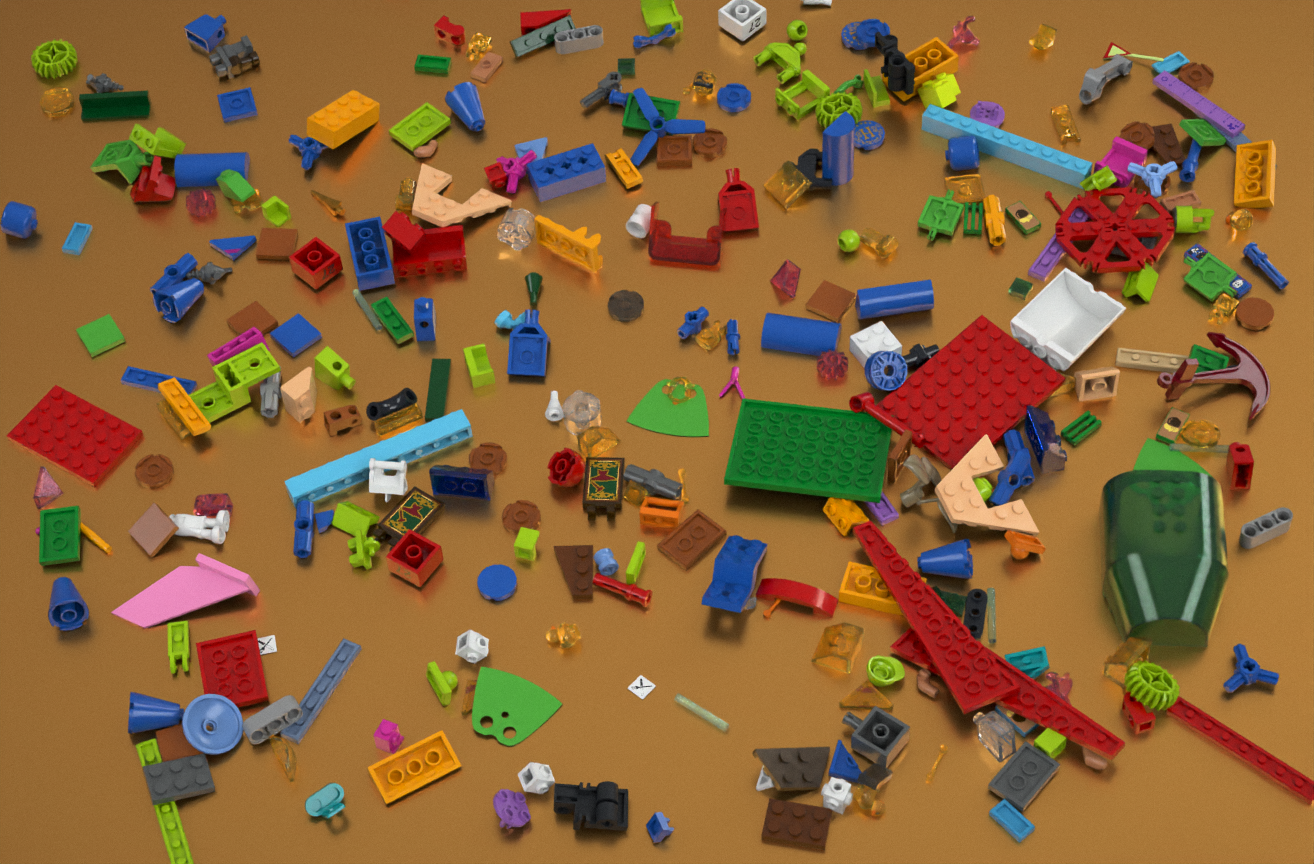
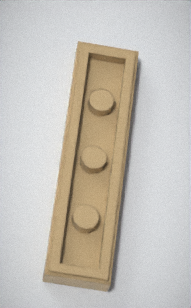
[1115,348,1189,373]

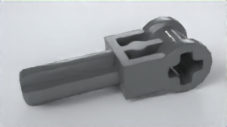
[580,71,623,108]

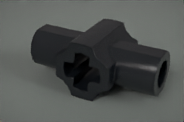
[902,343,940,368]

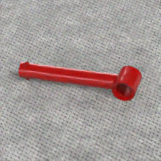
[849,392,926,448]

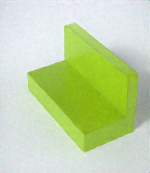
[863,69,890,108]
[1122,262,1158,302]
[332,501,380,537]

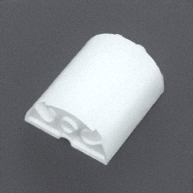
[1010,268,1126,371]

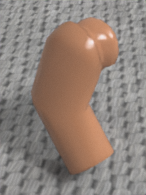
[414,140,438,158]

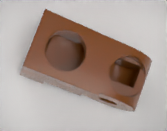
[324,405,362,436]

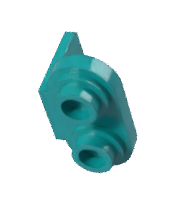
[305,783,346,818]

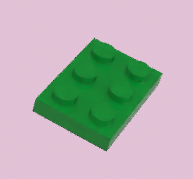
[622,93,681,136]
[39,506,81,566]

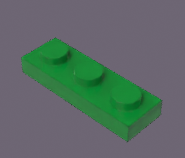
[371,297,414,344]

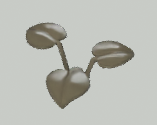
[900,454,958,533]

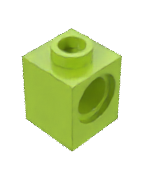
[1034,728,1067,759]

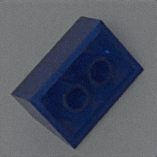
[1024,405,1067,474]
[429,465,495,501]

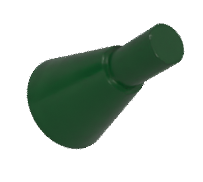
[525,272,543,306]

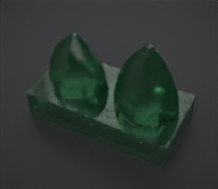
[932,586,967,617]

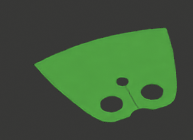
[627,379,709,437]
[1130,438,1219,509]
[472,667,562,746]

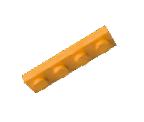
[158,377,211,436]

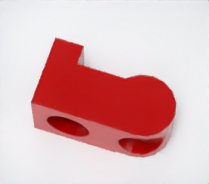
[434,15,466,45]
[1122,692,1156,734]

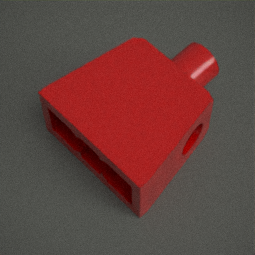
[1226,442,1254,490]

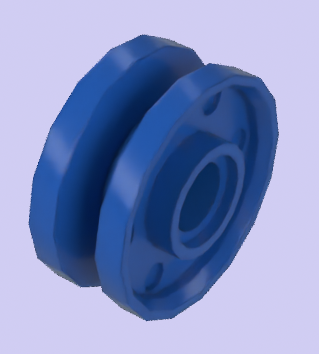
[864,351,907,390]

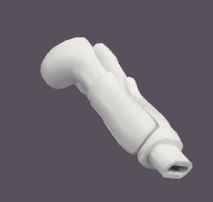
[169,510,230,544]

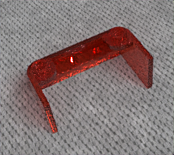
[648,201,727,266]

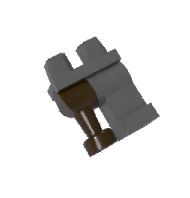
[209,35,260,79]

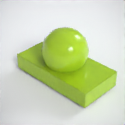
[426,661,458,706]

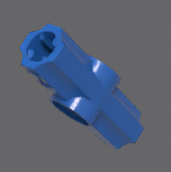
[150,253,198,295]
[1003,430,1035,486]
[989,449,1031,506]
[293,500,315,558]

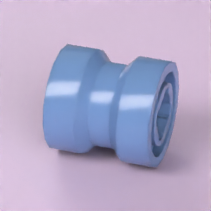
[593,548,619,576]

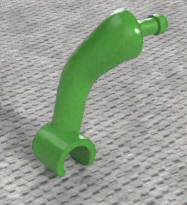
[833,75,864,94]

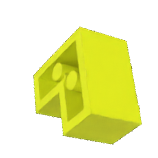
[917,72,961,109]

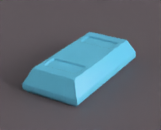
[1151,51,1190,74]

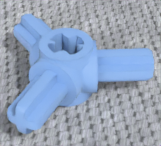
[1127,161,1177,198]

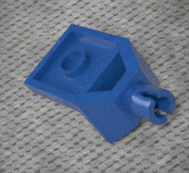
[507,309,551,377]

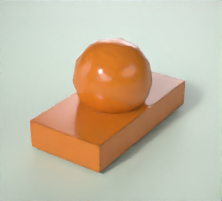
[1004,530,1046,560]

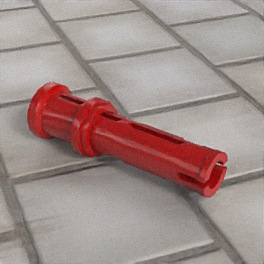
[593,573,653,607]

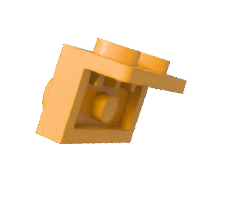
[823,497,869,536]

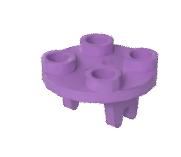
[970,101,1005,128]
[493,789,531,829]

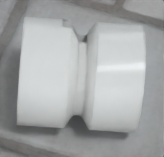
[626,204,658,238]

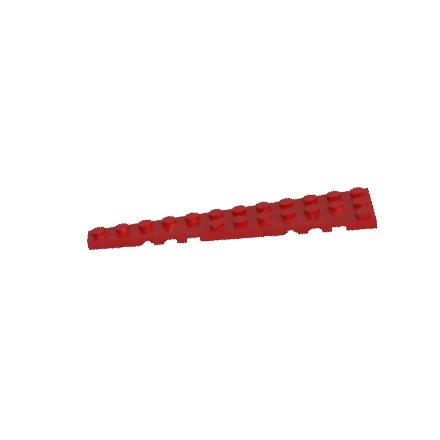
[853,521,1020,714]
[890,627,1125,760]

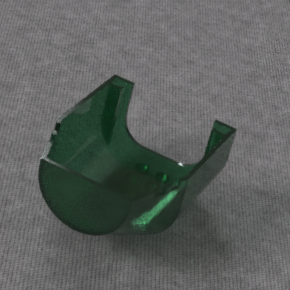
[1099,470,1229,647]

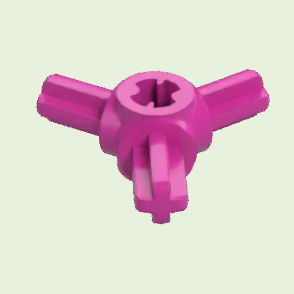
[496,150,537,194]

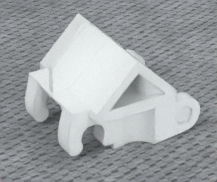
[369,458,408,502]

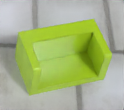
[463,344,495,388]

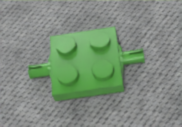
[918,189,964,241]
[1183,252,1237,302]

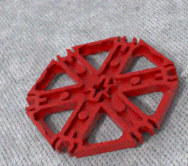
[1055,187,1175,273]

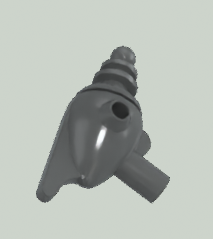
[86,73,124,93]
[186,262,232,284]

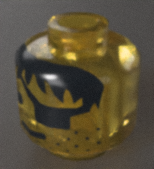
[692,69,717,96]

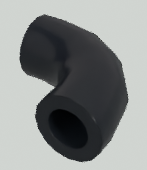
[366,388,417,421]

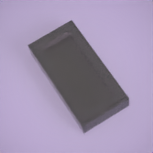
[857,763,893,790]

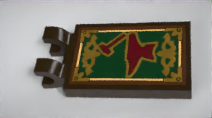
[582,457,625,521]
[373,486,445,551]

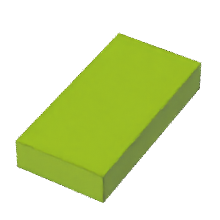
[626,541,646,585]

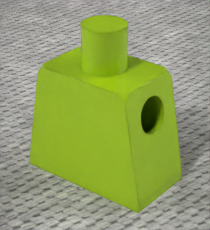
[314,346,356,390]

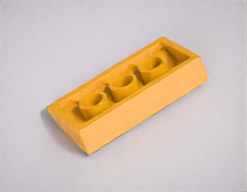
[1234,140,1276,208]
[838,562,927,616]
[367,730,461,805]

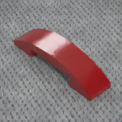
[756,578,838,617]

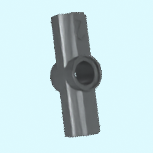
[623,464,683,500]

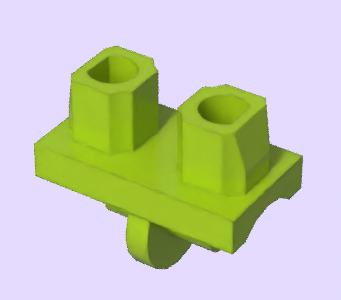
[1080,165,1117,191]
[348,529,380,570]

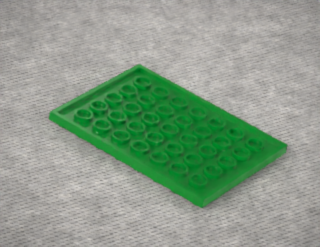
[724,398,894,503]

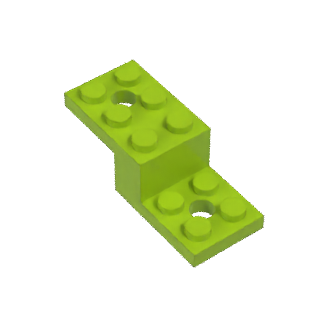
[189,342,281,423]

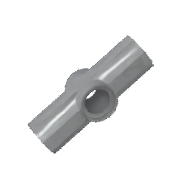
[260,367,282,418]

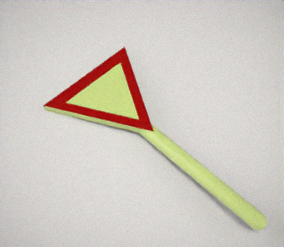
[1103,42,1164,62]

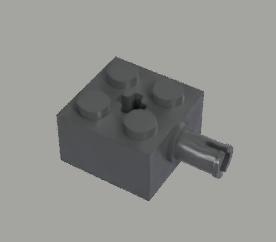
[842,706,910,769]

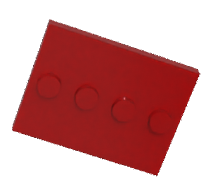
[196,630,269,708]

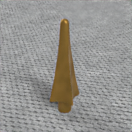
[311,190,345,217]

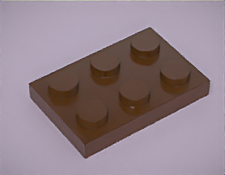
[762,798,832,850]

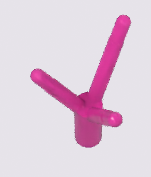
[719,366,746,399]

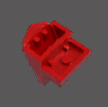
[130,156,176,202]

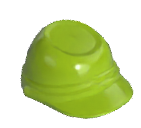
[866,655,905,687]

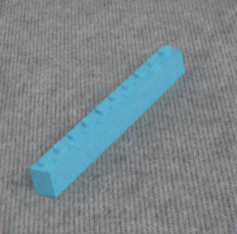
[921,104,1092,189]
[284,409,473,509]

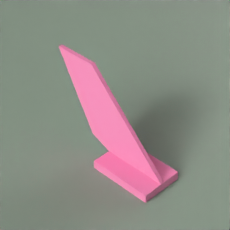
[111,553,260,628]

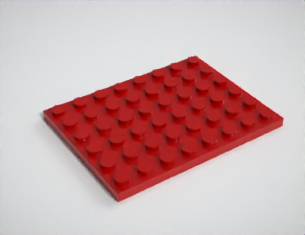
[877,315,1065,470]

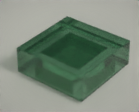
[618,58,635,75]
[1008,277,1033,300]

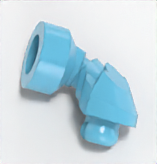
[494,310,525,330]

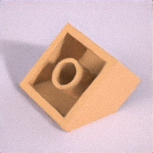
[280,366,317,423]
[1073,366,1120,402]

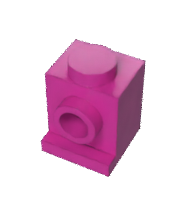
[373,719,404,754]

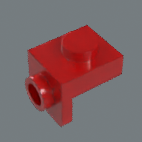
[484,162,508,189]

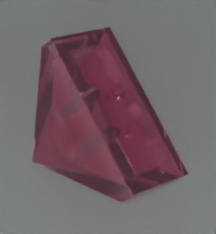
[770,259,801,298]
[33,466,64,509]

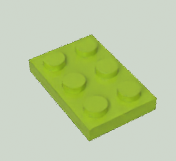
[389,102,451,152]

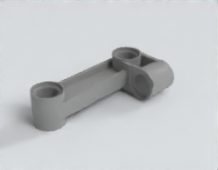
[1079,54,1133,104]

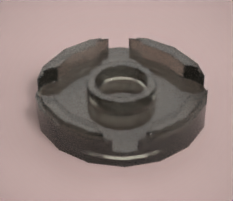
[607,290,644,322]

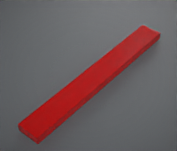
[1166,696,1314,805]

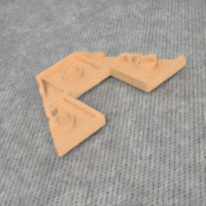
[412,164,512,227]
[934,434,1039,536]

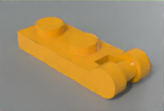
[605,148,643,189]

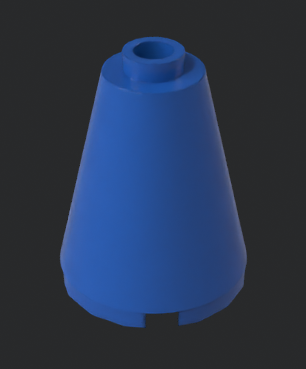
[445,82,486,131]
[153,278,204,323]
[917,539,973,579]
[48,577,89,631]
[128,692,184,733]

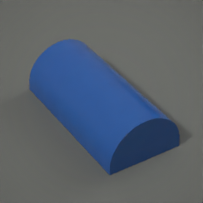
[822,111,855,186]
[174,152,250,187]
[855,280,934,320]
[761,312,842,359]

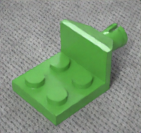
[90,140,154,184]

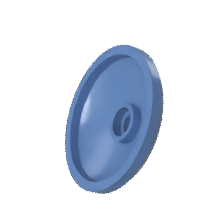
[182,694,243,755]

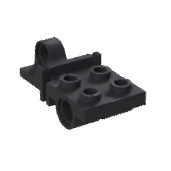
[875,32,915,95]
[553,781,628,831]

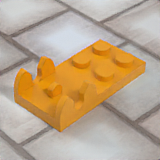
[534,214,603,273]

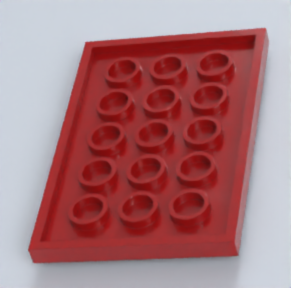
[7,385,143,488]

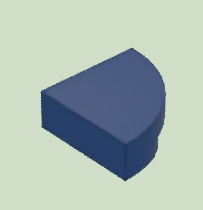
[314,509,334,533]

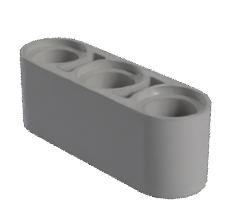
[554,25,604,54]
[1239,507,1293,549]
[242,695,303,744]

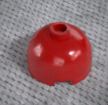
[547,448,586,488]

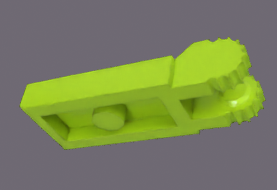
[167,620,190,674]

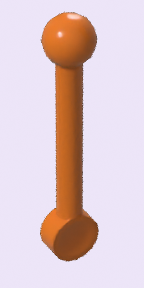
[763,599,782,618]

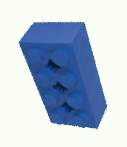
[527,143,607,202]
[345,216,395,291]

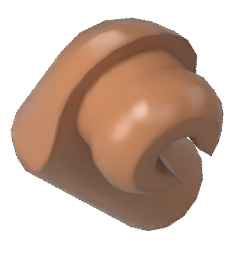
[916,669,939,698]
[1082,746,1107,770]

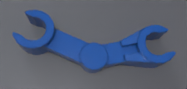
[633,24,676,48]

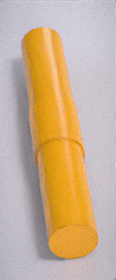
[80,522,112,553]

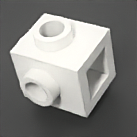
[455,630,489,664]
[518,762,555,794]
[821,777,853,814]

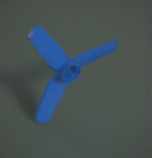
[630,88,706,166]

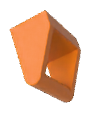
[639,496,684,529]

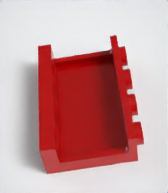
[391,225,467,277]

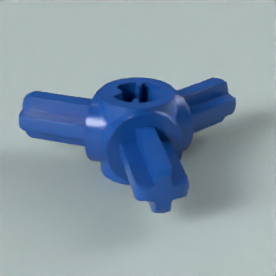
[288,135,328,170]
[1223,644,1279,693]

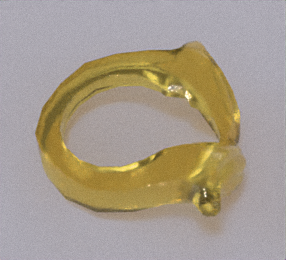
[666,377,695,403]

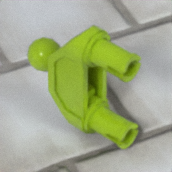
[753,42,807,84]

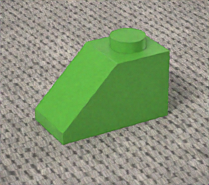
[216,169,256,202]

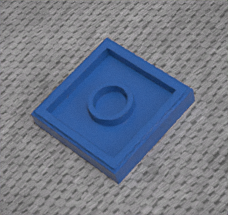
[217,87,258,123]
[270,313,322,358]

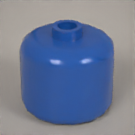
[945,135,980,171]
[0,201,38,239]

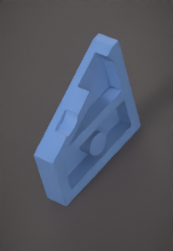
[514,137,548,174]

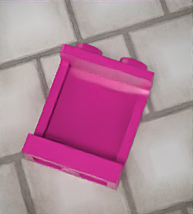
[1094,136,1148,188]

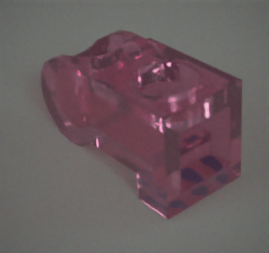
[193,493,233,518]

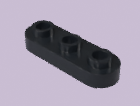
[963,589,988,641]

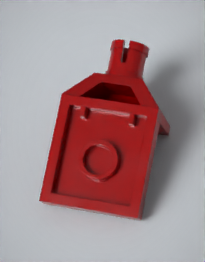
[717,168,759,233]

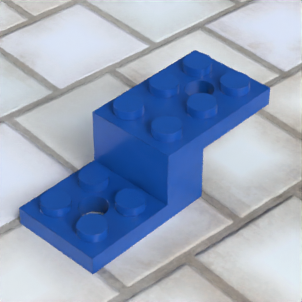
[701,535,768,613]

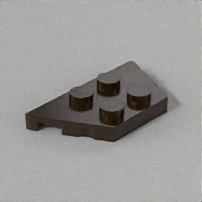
[752,747,830,791]

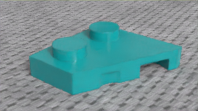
[1005,646,1050,679]

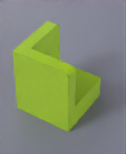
[261,195,291,227]
[514,527,540,561]

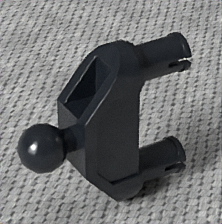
[782,148,832,191]

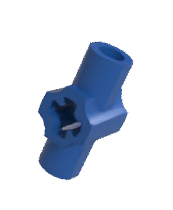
[677,307,709,339]

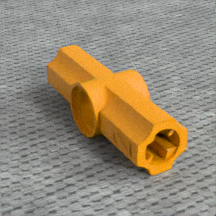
[983,195,1006,246]

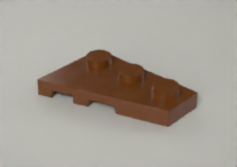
[1151,124,1185,168]
[554,545,593,599]

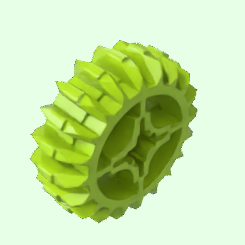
[31,39,78,79]
[815,91,863,129]
[1124,660,1180,711]

